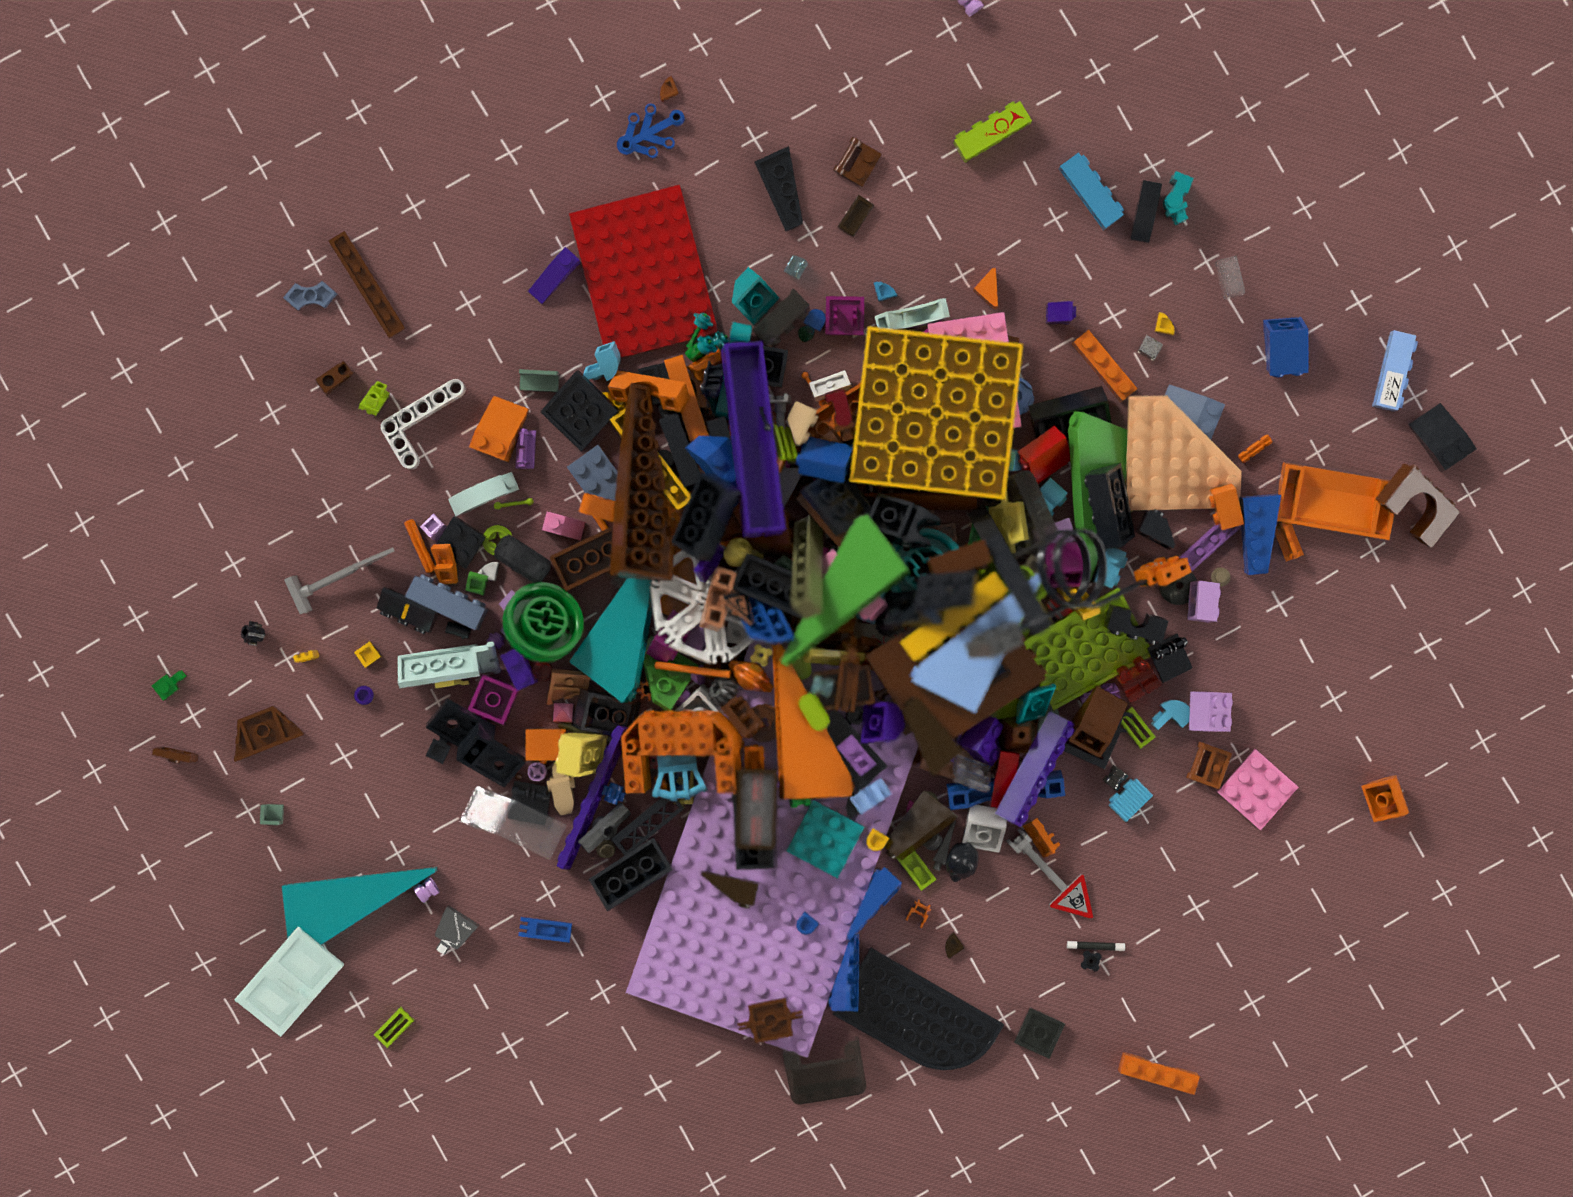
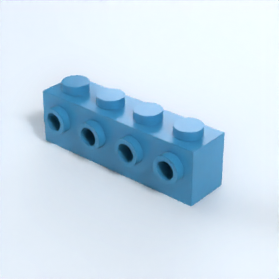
[1059,153,1124,231]

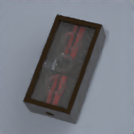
[736,768,778,849]

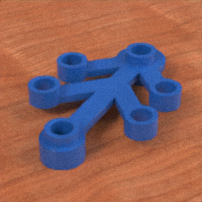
[617,103,685,159]

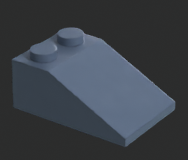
[1164,384,1225,440]

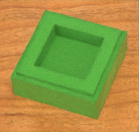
[465,571,488,595]

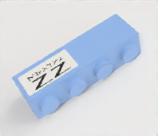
[1372,330,1418,412]

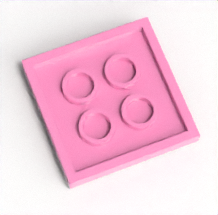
[1217,749,1299,830]

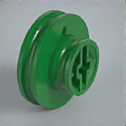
[502,582,584,662]

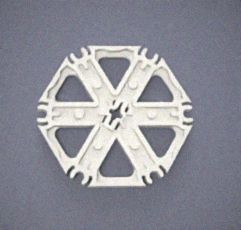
[649,545,755,664]

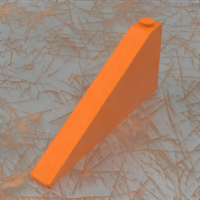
[772,643,854,800]

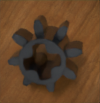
[241,621,265,646]

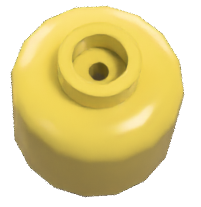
[723,538,752,567]

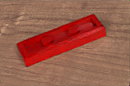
[990,750,1020,808]

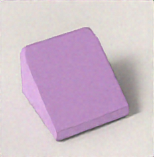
[420,513,447,543]

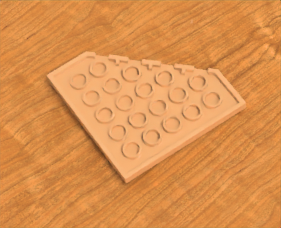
[1125,396,1242,510]

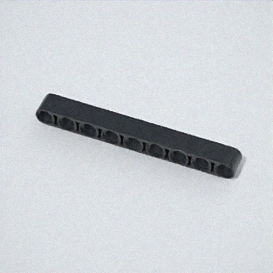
[968,505,1053,636]

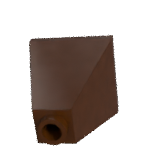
[998,716,1037,753]

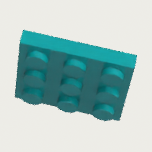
[786,800,865,879]

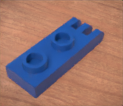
[518,917,572,943]

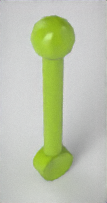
[494,498,534,510]

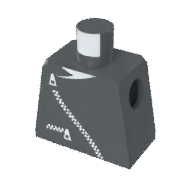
[435,906,479,955]

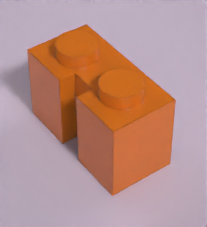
[1208,483,1244,530]

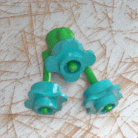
[685,313,729,362]

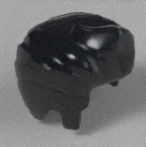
[946,842,979,882]

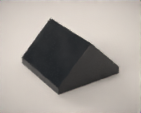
[763,346,788,388]

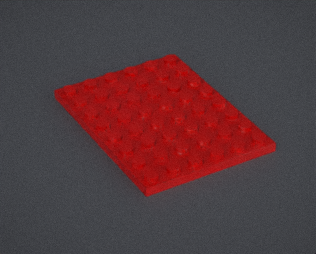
[569,184,718,358]

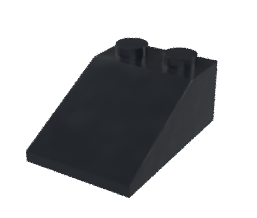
[1408,403,1477,472]
[572,688,641,736]

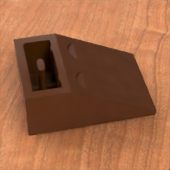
[1068,685,1128,758]

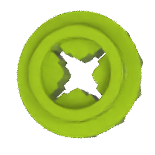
[483,525,512,555]

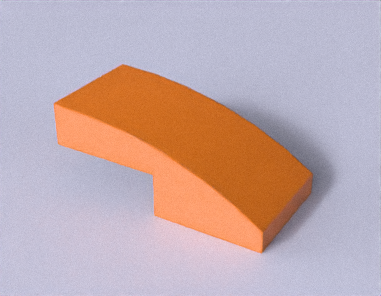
[431,544,458,584]

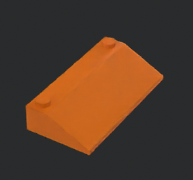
[1277,462,1394,540]

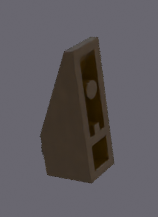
[701,870,759,909]

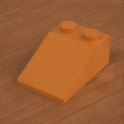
[469,396,529,463]

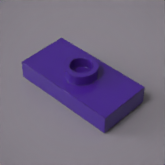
[693,543,724,583]

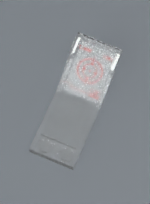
[460,786,567,860]

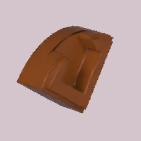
[660,76,679,102]

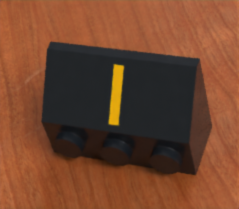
[376,587,440,634]

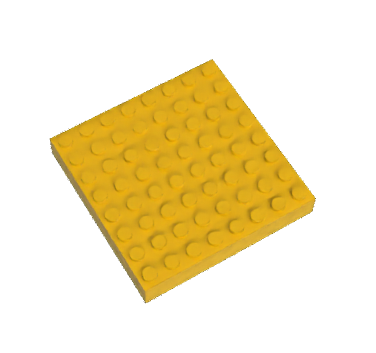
[850,327,1023,500]

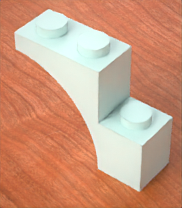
[875,298,950,330]

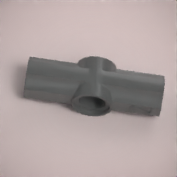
[578,802,631,853]

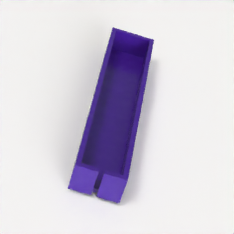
[721,341,785,538]

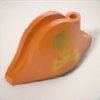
[728,660,774,693]

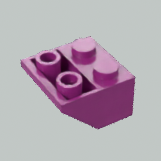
[1045,542,1083,588]

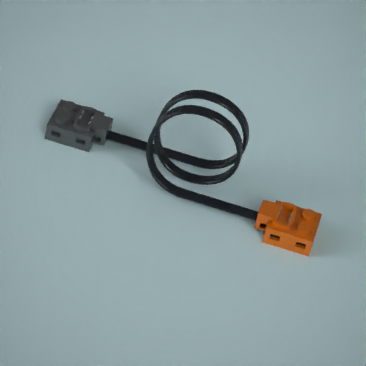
[965,529,1191,658]

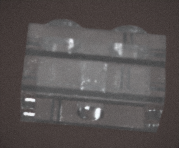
[1215,256,1246,300]

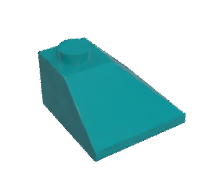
[732,267,780,325]
[1016,684,1056,725]

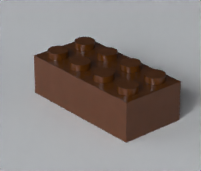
[549,526,613,591]

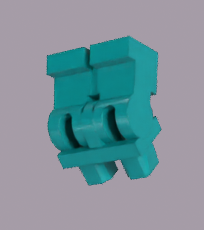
[1162,171,1194,226]

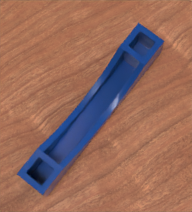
[946,770,1065,810]

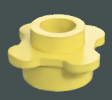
[750,644,772,666]

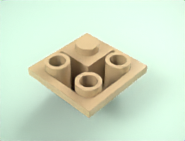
[787,402,818,447]

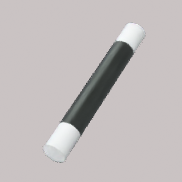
[1067,941,1125,951]

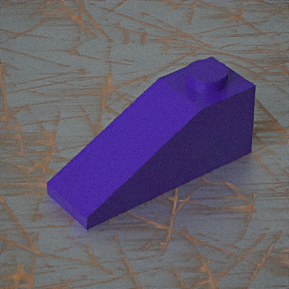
[528,247,581,304]

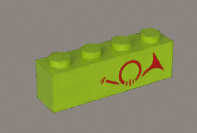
[953,101,1032,162]

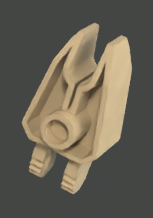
[547,760,576,815]

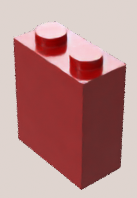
[1018,426,1070,486]

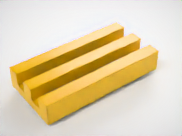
[293,650,319,663]

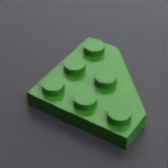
[643,635,698,710]

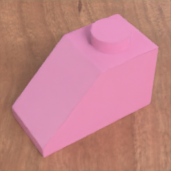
[542,512,586,541]

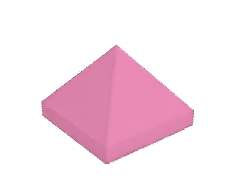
[553,703,573,723]

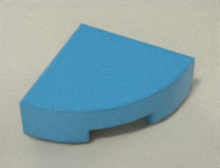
[873,282,897,301]

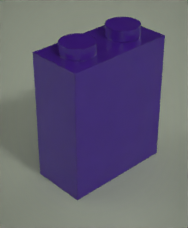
[501,649,538,691]

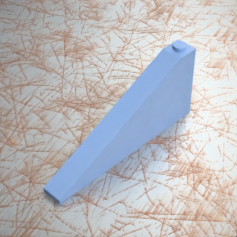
[910,573,1040,713]

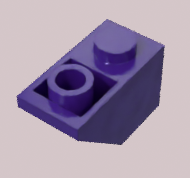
[1046,301,1076,325]

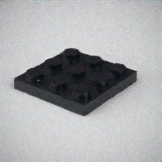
[540,370,620,451]
[800,475,873,537]

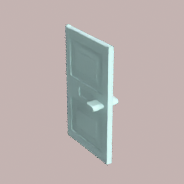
[235,927,344,1037]

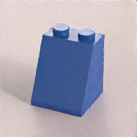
[1263,317,1309,377]

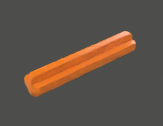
[404,519,435,573]

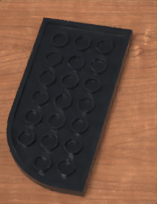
[833,947,1004,1070]

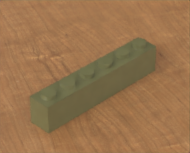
[792,515,823,620]

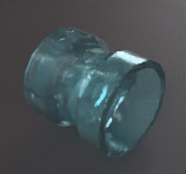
[810,675,834,698]

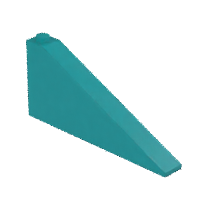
[569,578,658,703]
[282,867,437,945]

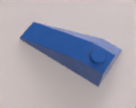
[846,867,901,942]
[829,934,859,1011]

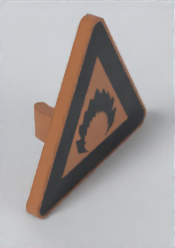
[720,591,754,625]

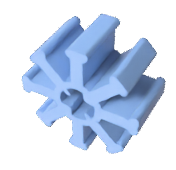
[850,778,892,815]

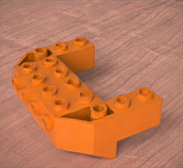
[621,710,745,793]

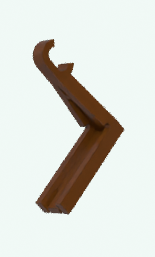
[835,648,860,712]

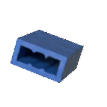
[796,437,854,483]

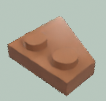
[546,669,590,705]

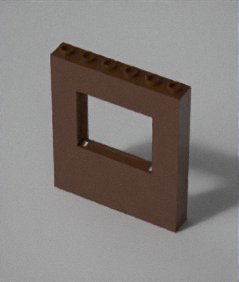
[865,600,1047,739]

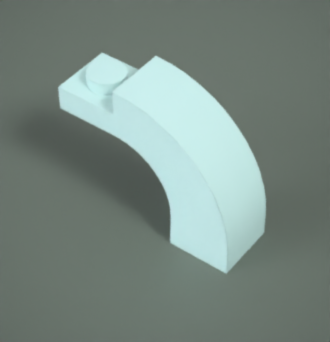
[448,472,519,516]

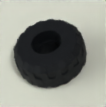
[494,535,551,583]

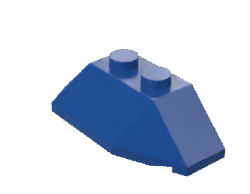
[685,436,739,506]
[739,596,794,644]

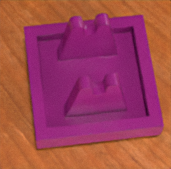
[825,296,864,336]

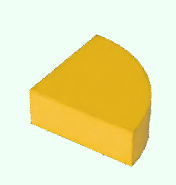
[1155,312,1174,335]

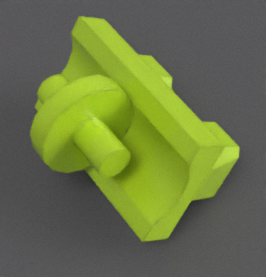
[359,381,390,416]

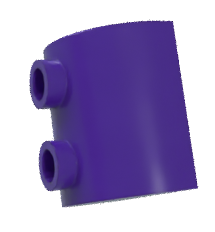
[861,702,905,744]

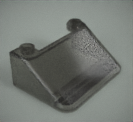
[982,470,1058,563]
[783,1036,866,1105]

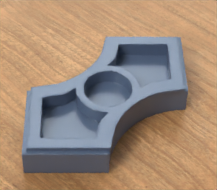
[283,281,337,311]

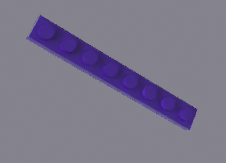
[557,726,628,870]

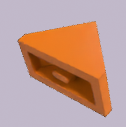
[973,268,998,309]

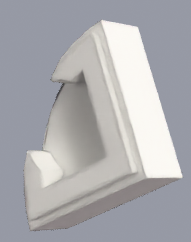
[478,562,499,581]

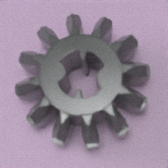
[708,676,739,707]

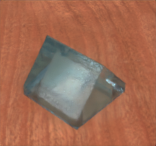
[784,255,808,280]

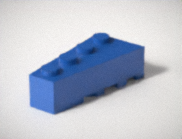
[1239,494,1281,575]

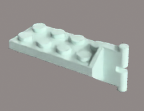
[398,641,501,688]

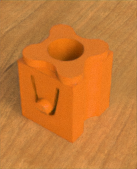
[526,729,567,764]

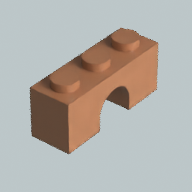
[699,567,736,632]

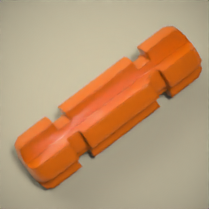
[1238,434,1273,463]

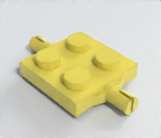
[989,491,1029,556]

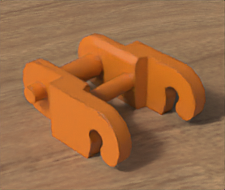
[905,899,931,928]

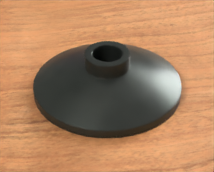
[1159,572,1197,605]

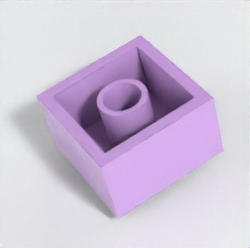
[1189,692,1233,732]

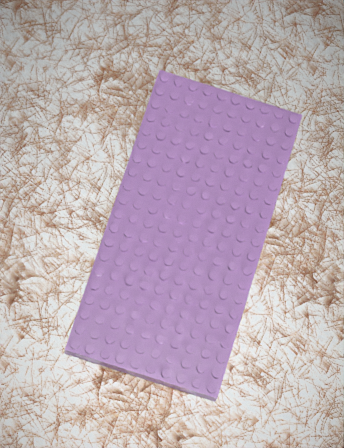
[626,641,918,1058]

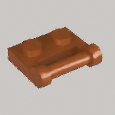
[1186,742,1232,789]

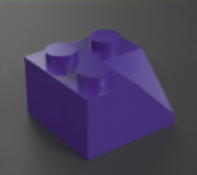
[959,716,1003,766]

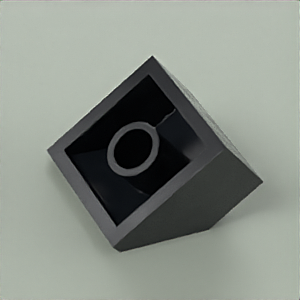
[1135,509,1175,550]

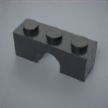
[1104,604,1168,644]

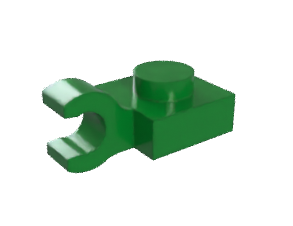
[151,670,186,701]

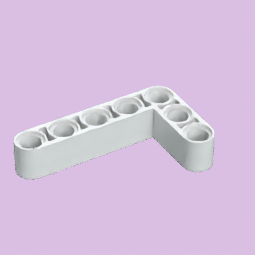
[381,379,466,470]

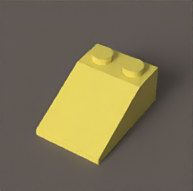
[556,733,608,777]

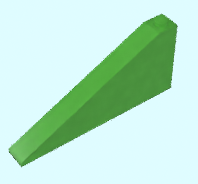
[1068,411,1127,581]
[781,514,911,667]

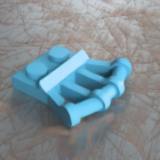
[652,755,708,802]

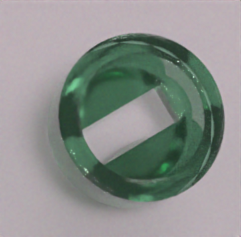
[798,326,815,342]

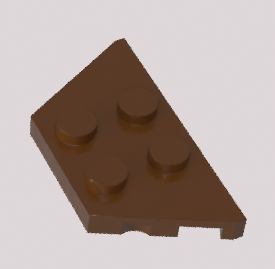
[234,706,305,762]

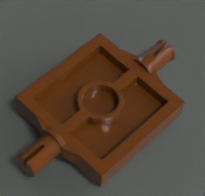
[737,997,804,1044]

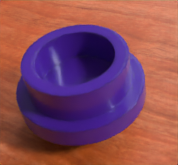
[354,686,374,705]

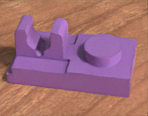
[837,734,876,777]

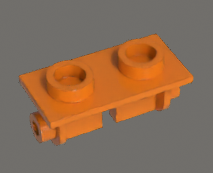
[1275,522,1304,562]

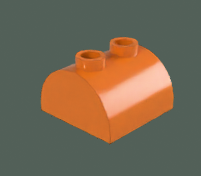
[1361,775,1409,822]

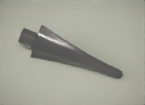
[932,821,956,871]

